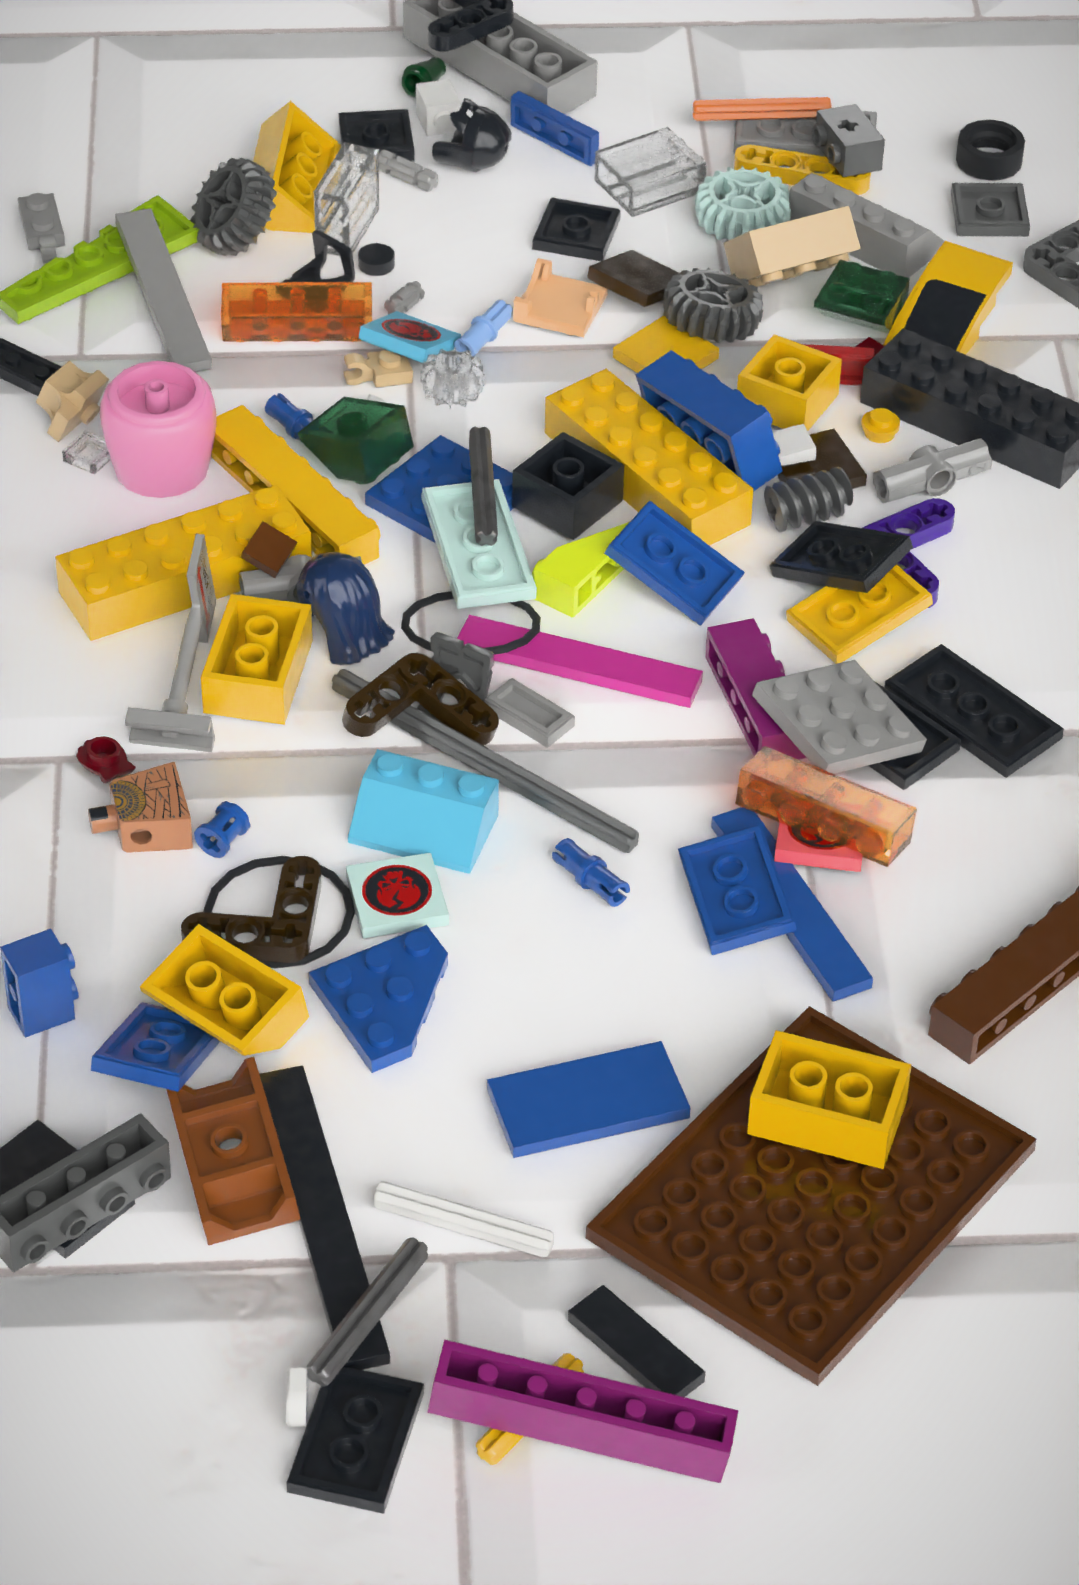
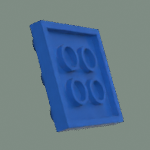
[365,435,514,543]

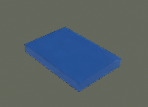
[604,500,745,626]
[678,824,797,956]
[91,1002,220,1092]

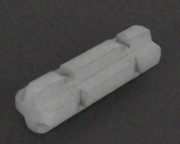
[375,150,438,192]

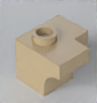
[36,360,109,442]

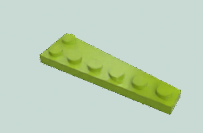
[0,195,199,324]

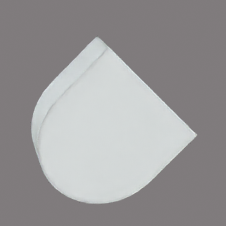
[286,1367,308,1427]

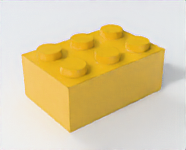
[201,594,313,725]
[747,1030,911,1169]

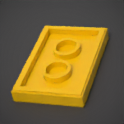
[786,564,933,664]

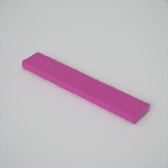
[457,615,703,708]

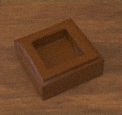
[240,521,297,578]

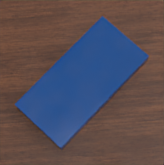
[487,1041,691,1158]

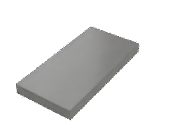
[733,111,877,157]

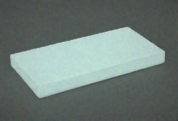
[421,479,537,609]

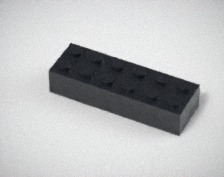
[860,328,1079,489]

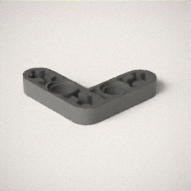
[1023,220,1079,309]

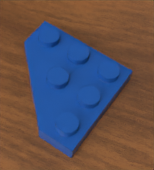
[309,925,448,1073]

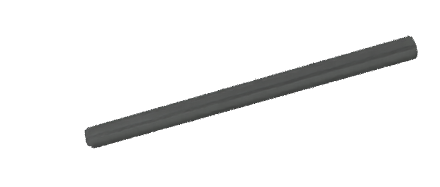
[332,669,639,853]

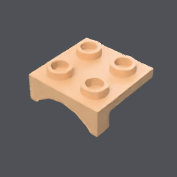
[513,258,608,337]

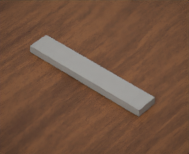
[115,208,212,372]

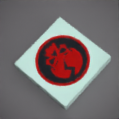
[346,853,449,939]

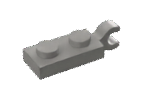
[17,193,65,264]

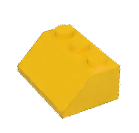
[140,924,309,1056]

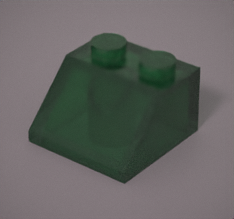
[297,396,414,484]

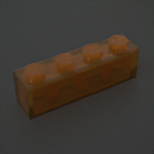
[221,282,373,342]
[735,746,917,867]

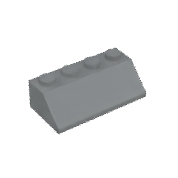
[789,173,944,282]

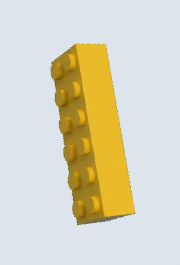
[545,368,753,546]
[55,484,312,641]

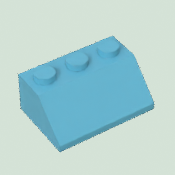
[348,749,499,874]

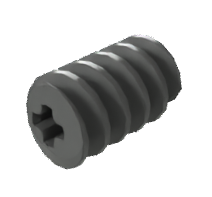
[764,466,853,533]

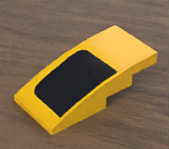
[883,241,1013,355]

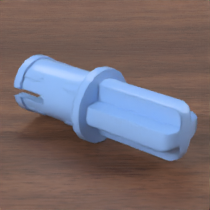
[454,300,513,359]

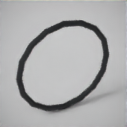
[401,591,541,655]
[203,856,355,969]

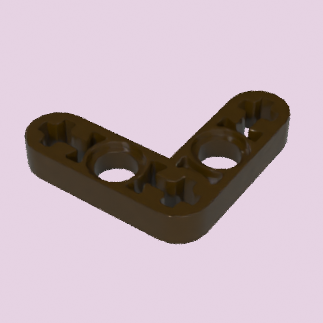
[342,653,499,745]
[181,856,322,963]

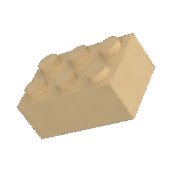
[723,206,861,287]

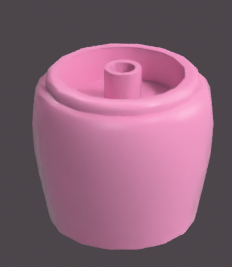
[100,361,216,498]

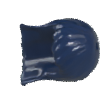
[296,552,395,665]

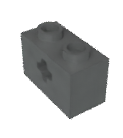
[812,104,885,177]

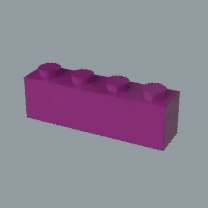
[705,618,806,768]

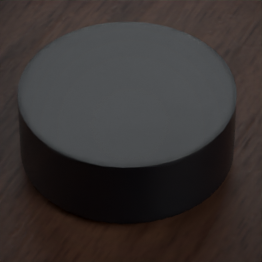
[358,243,395,276]

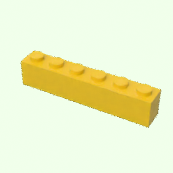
[211,405,381,565]

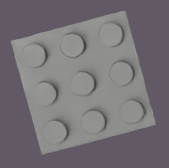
[752,660,927,777]

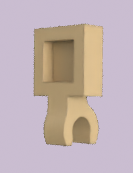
[343,349,413,388]

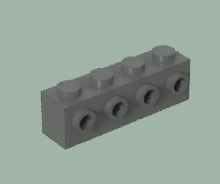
[0,1113,171,1273]

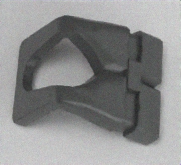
[417,632,494,722]

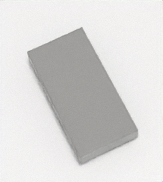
[485,678,575,748]

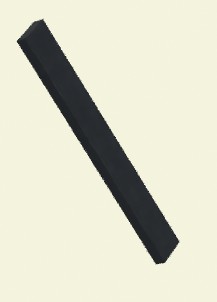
[259,1065,390,1370]

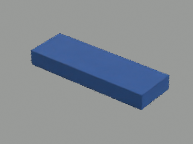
[510,91,599,167]

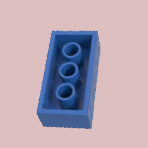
[635,350,783,492]

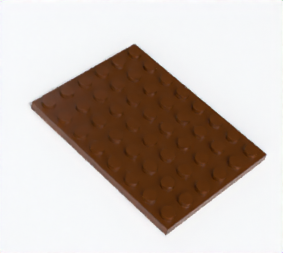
[585,1006,1037,1386]

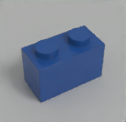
[0,928,79,1038]

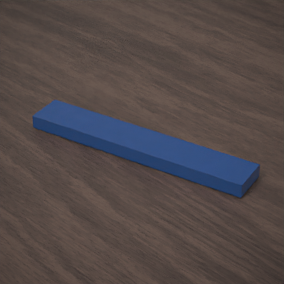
[711,804,873,1002]

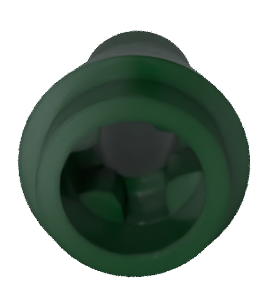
[401,57,446,97]

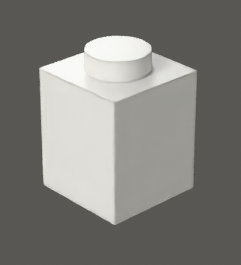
[416,79,461,137]

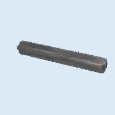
[469,426,498,546]
[307,1237,428,1386]

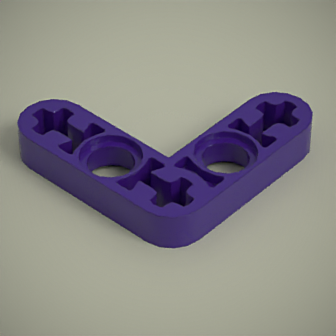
[862,498,955,609]

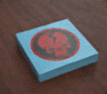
[358,311,461,363]

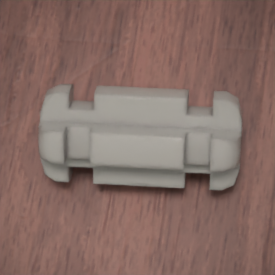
[384,281,425,314]

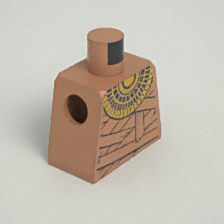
[88,762,193,853]

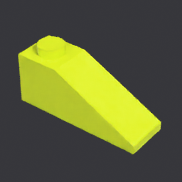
[532,522,629,618]

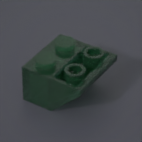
[814,260,910,333]

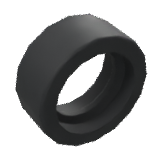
[956,119,1025,181]

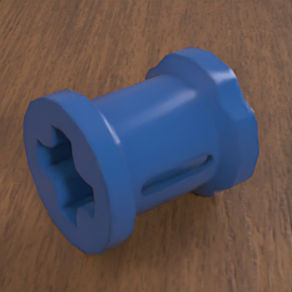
[194,801,251,858]

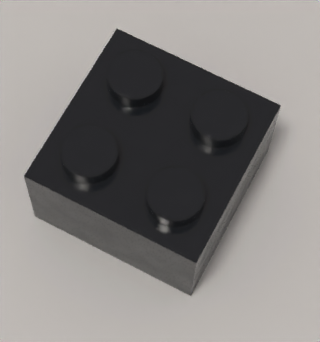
[512,432,624,540]

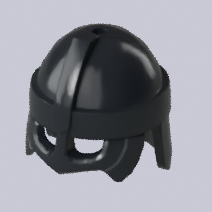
[432,98,512,172]

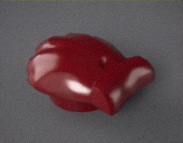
[76,736,136,784]

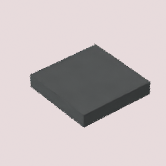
[951,183,1030,237]

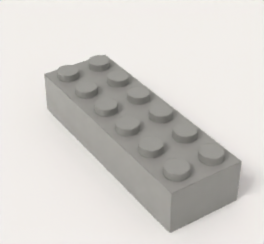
[403,0,597,114]

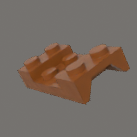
[166,1057,301,1246]

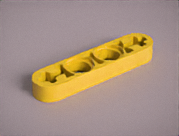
[734,145,871,195]

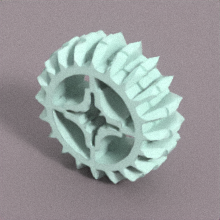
[695,166,791,240]

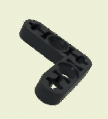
[428,0,514,52]

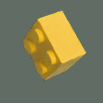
[737,334,842,431]

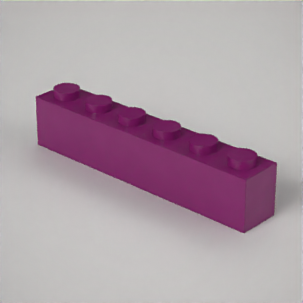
[427,1339,739,1484]

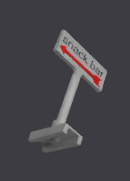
[125,534,216,752]

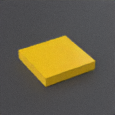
[613,315,719,373]

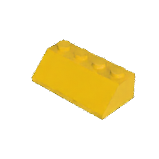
[253,101,342,233]

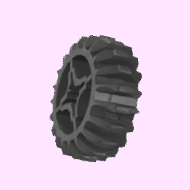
[190,157,277,256]
[663,268,764,343]

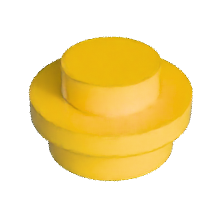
[861,408,900,443]

